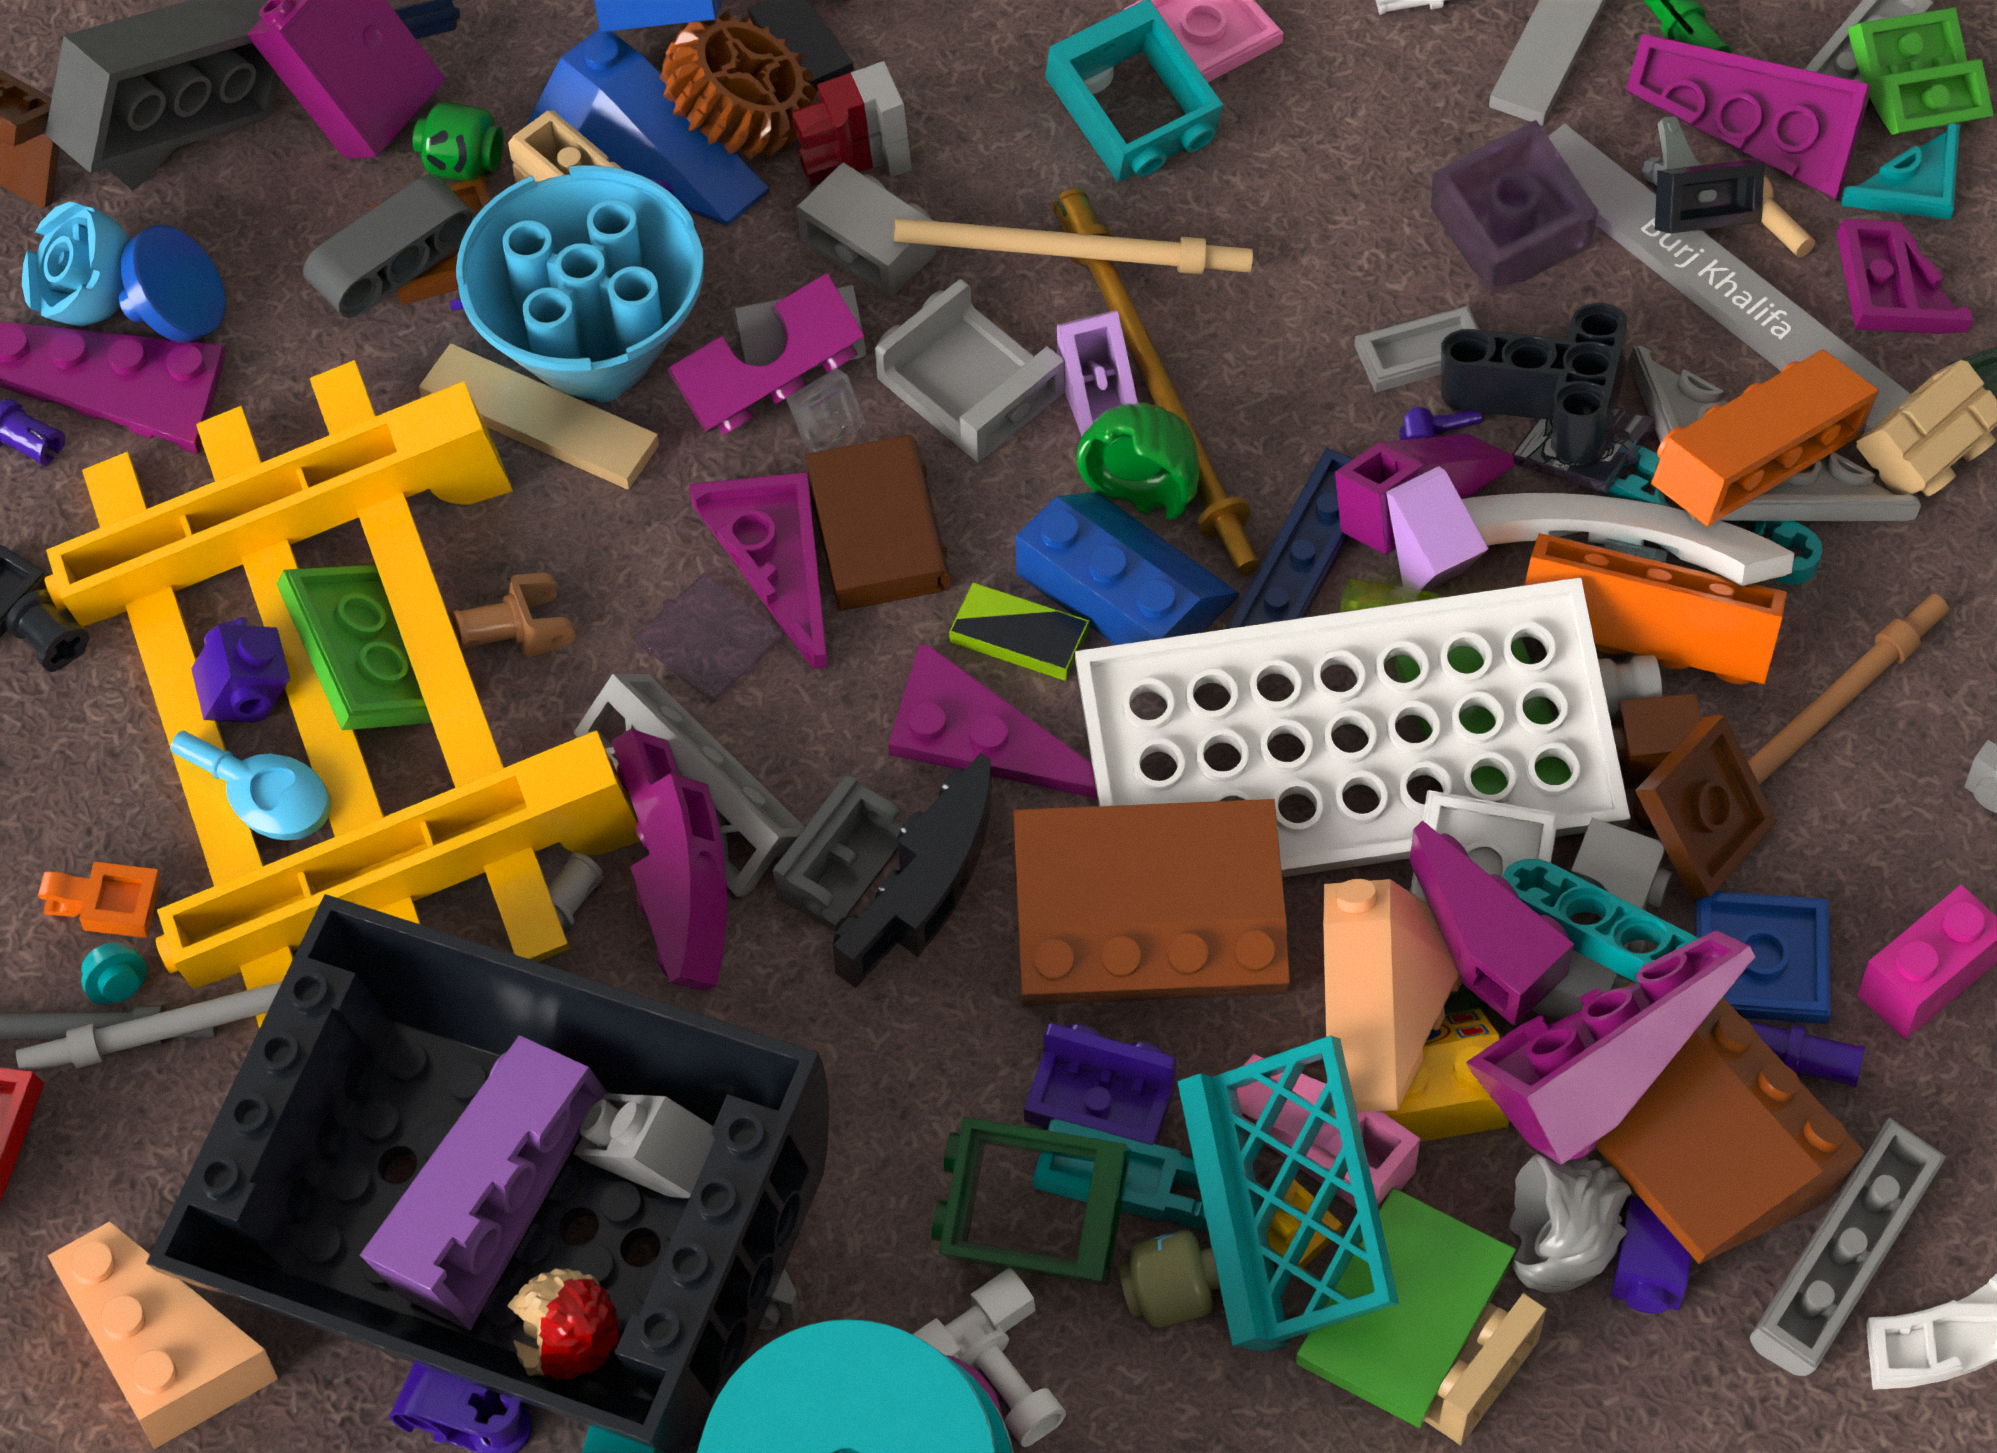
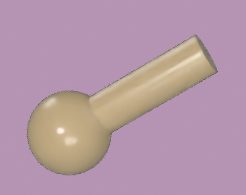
[1761,175,1815,258]

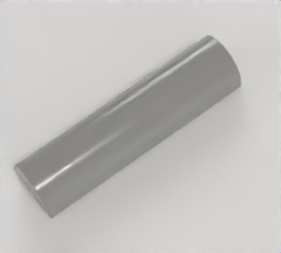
[1750,1117,1947,1376]

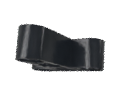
[1441,303,1627,464]

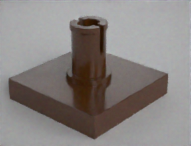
[1634,715,1777,898]

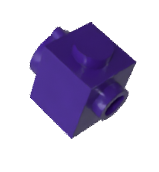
[191,617,290,723]

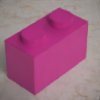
[1857,884,1997,1040]

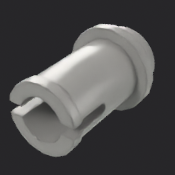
[547,852,605,931]

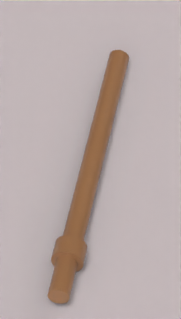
[1748,594,1949,785]

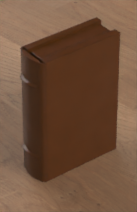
[805,435,951,612]

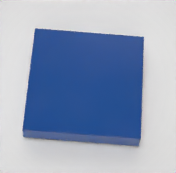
[1695,891,1830,1024]

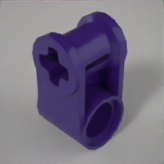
[389,1363,532,1453]

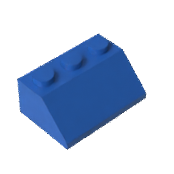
[1015,492,1239,645]

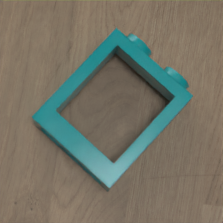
[1045,0,1223,183]

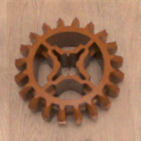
[659,11,817,159]

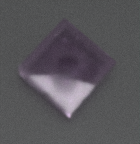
[1431,120,1599,296]

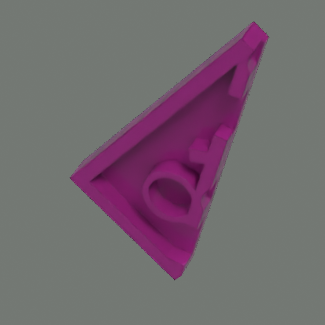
[689,472,828,669]
[888,643,1098,798]

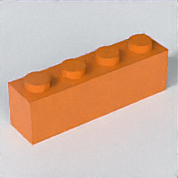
[1651,349,1879,527]
[1524,533,1787,685]

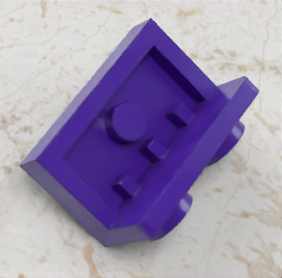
[1024,1023,1177,1146]

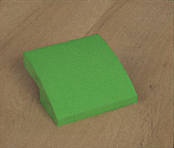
[1847,7,1994,135]

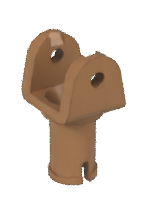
[450,573,576,657]

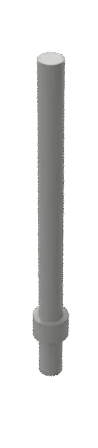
[16,981,282,1073]

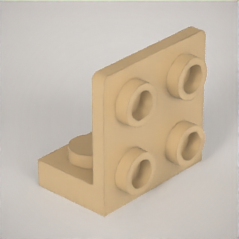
[1425,1293,1547,1446]

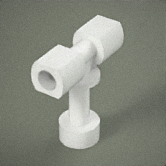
[912,1267,1066,1447]

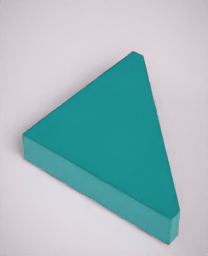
[1841,123,1960,220]

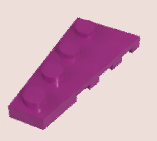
[0,322,226,454]

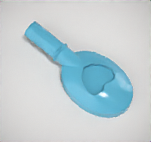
[171,730,331,840]

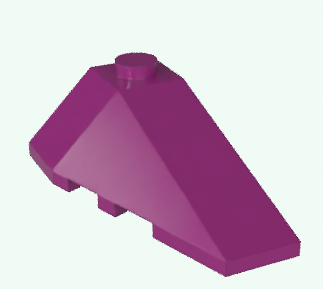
[1466,930,1755,1165]

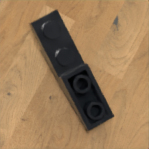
[833,753,992,988]

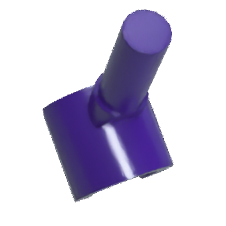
[1399,407,1482,440]

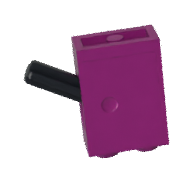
[246,0,460,159]

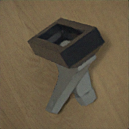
[1641,116,1765,234]

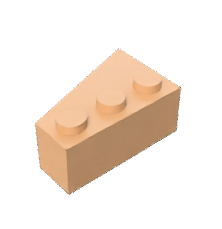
[47,1221,278,1449]

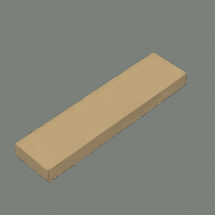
[419,343,659,490]

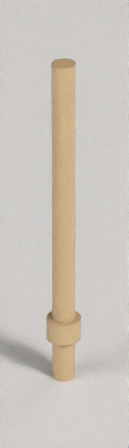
[893,218,1253,275]

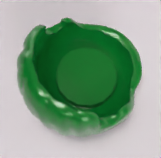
[1076,402,1200,520]

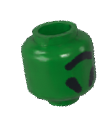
[413,102,504,182]

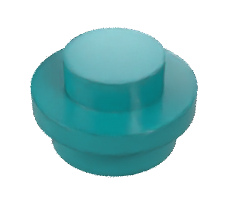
[81,942,147,1005]

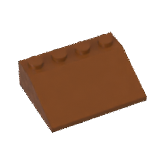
[1013,799,1290,1005]
[1596,981,1865,1264]

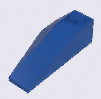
[525,28,769,226]

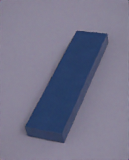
[1225,447,1354,629]

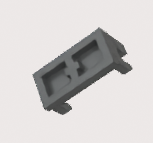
[773,774,902,932]

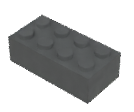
[45,0,280,173]

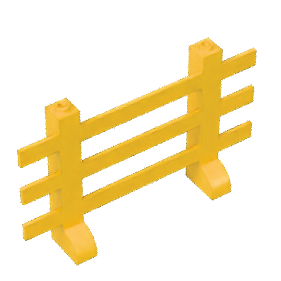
[45,360,641,1029]

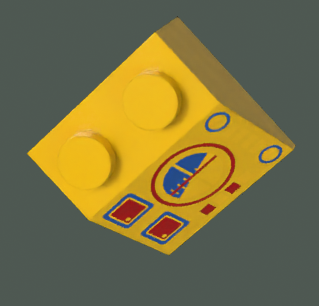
[1382,1006,1509,1142]

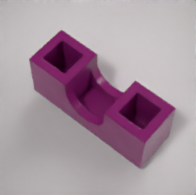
[667,273,865,435]

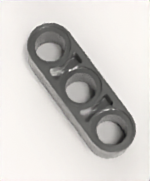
[303,174,476,318]

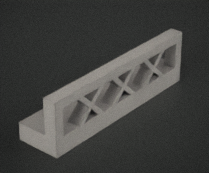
[573,673,805,897]

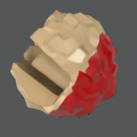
[507,1268,620,1381]

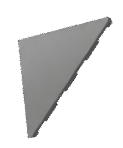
[1629,346,1921,521]

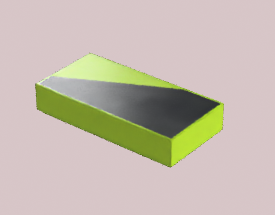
[949,583,1089,681]

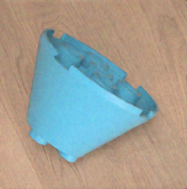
[456,165,704,402]

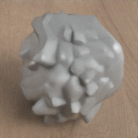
[1508,1153,1632,1293]

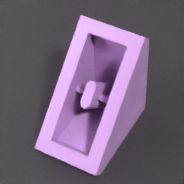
[1057,310,1138,436]
[1386,466,1489,599]

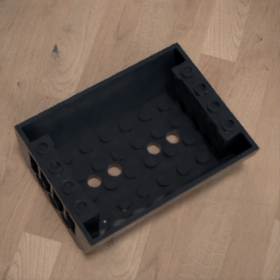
[146,894,829,1453]

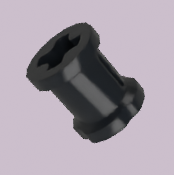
[6,589,90,672]

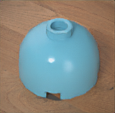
[22,201,131,326]

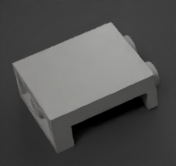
[875,279,1065,463]

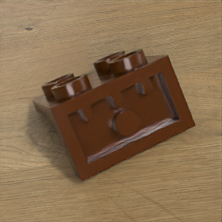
[0,70,59,208]

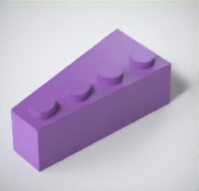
[360,1035,606,1331]

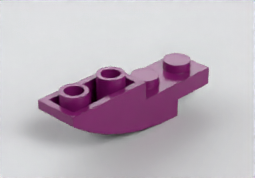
[611,729,727,991]

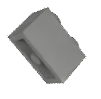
[797,162,936,299]

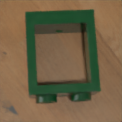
[931,1117,1131,1286]

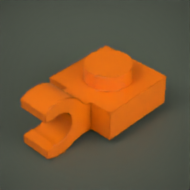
[38,861,161,938]

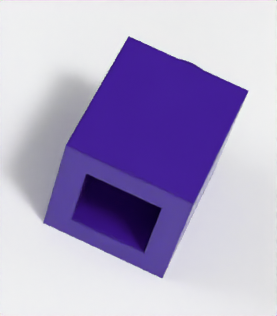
[1611,1197,1691,1314]

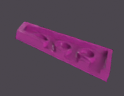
[1626,34,1872,201]

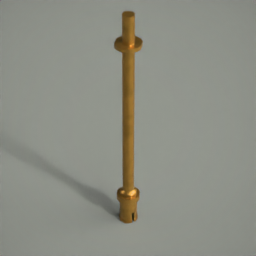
[1052,188,1261,576]

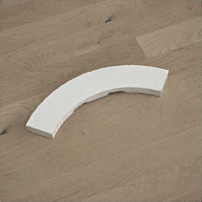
[1461,493,1794,586]
[1866,1273,1997,1390]

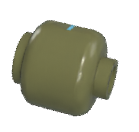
[1119,1230,1220,1328]

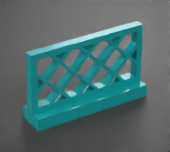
[1177,1035,1399,1352]

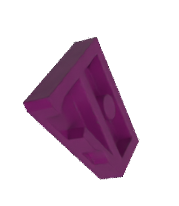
[1836,219,1974,334]

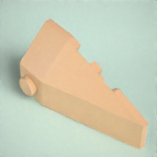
[1323,879,1463,1114]

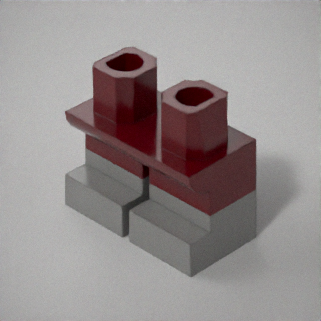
[792,61,912,186]

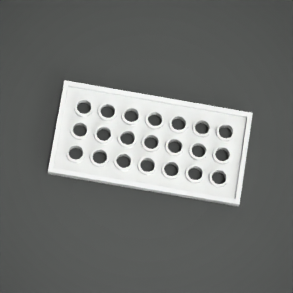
[1075,578,1631,877]

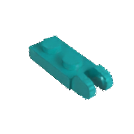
[1033,1119,1209,1232]

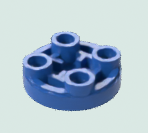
[119,225,226,343]

